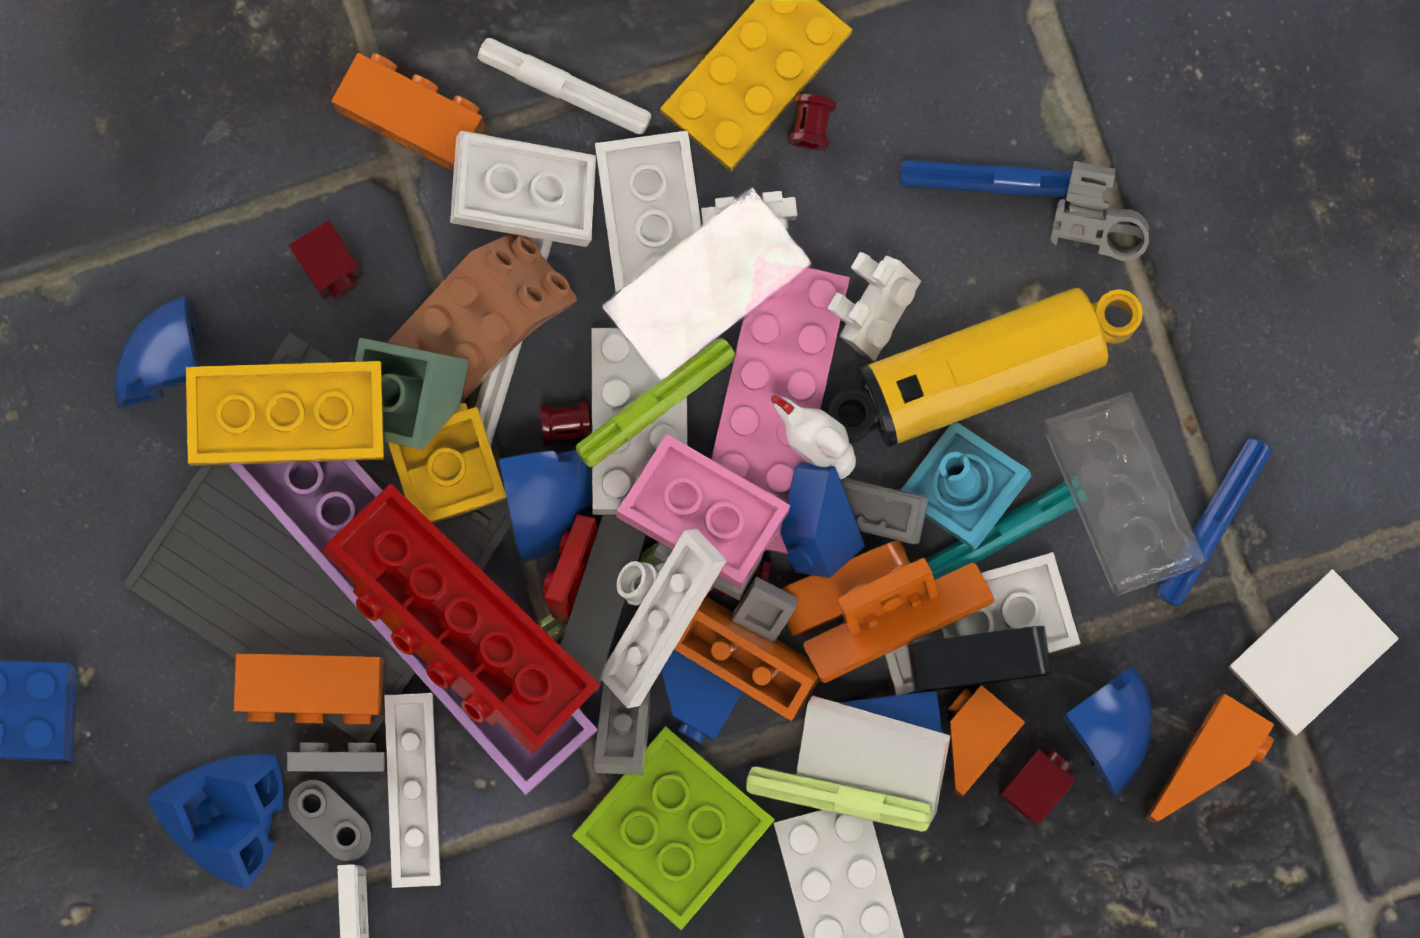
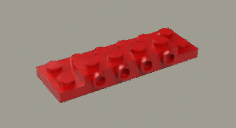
[322,484,600,755]

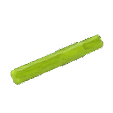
[576,338,735,467]

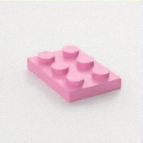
[616,434,791,589]

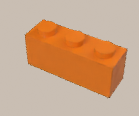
[331,53,485,172]
[674,596,820,721]
[234,653,385,725]

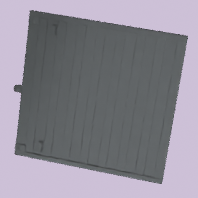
[123,333,513,743]

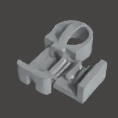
[1051,161,1149,261]

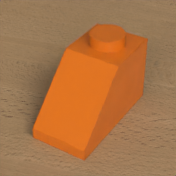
[947,685,1025,797]

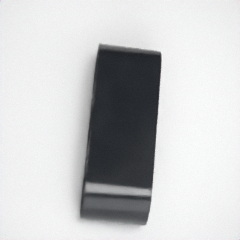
[907,626,1052,693]

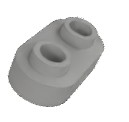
[289,780,373,861]

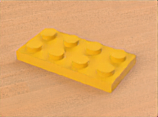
[660,0,852,172]
[186,361,384,466]

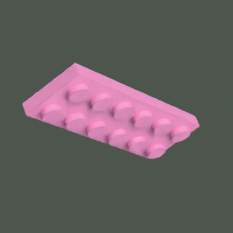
[711,256,850,555]

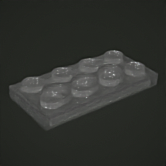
[602,187,811,381]
[1042,391,1205,597]

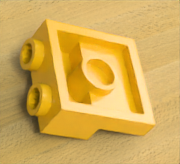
[388,403,507,523]

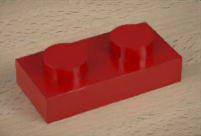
[542,514,598,622]

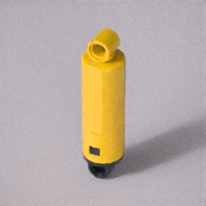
[828,288,1143,447]

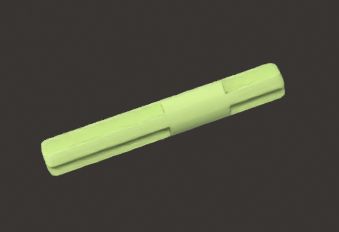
[746,766,932,832]

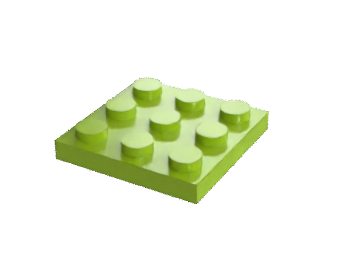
[572,726,775,930]

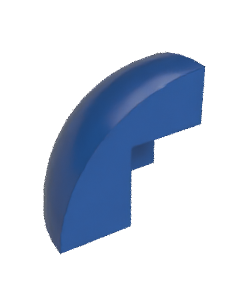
[115,295,200,409]
[499,450,592,563]
[1062,664,1153,797]
[147,754,283,889]

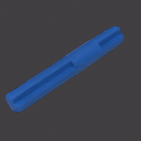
[900,160,1086,198]
[1157,438,1272,606]

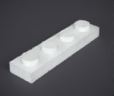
[601,529,727,708]
[384,693,441,888]

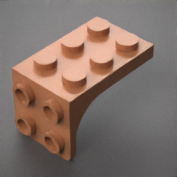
[387,234,577,404]

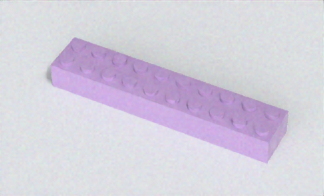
[228,460,598,796]

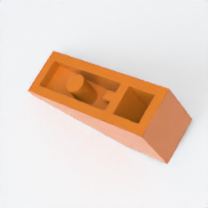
[1145,694,1275,823]

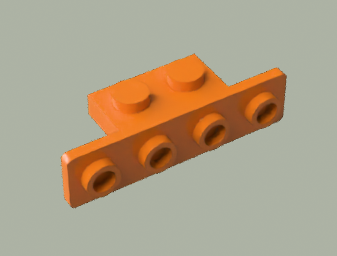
[803,558,994,683]

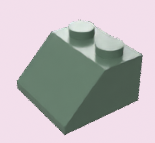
[355,338,469,450]

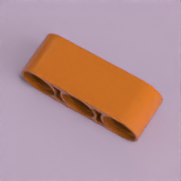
[781,540,910,637]

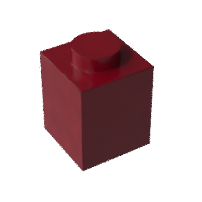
[289,220,363,300]
[999,749,1076,826]

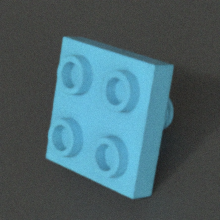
[901,422,1032,551]

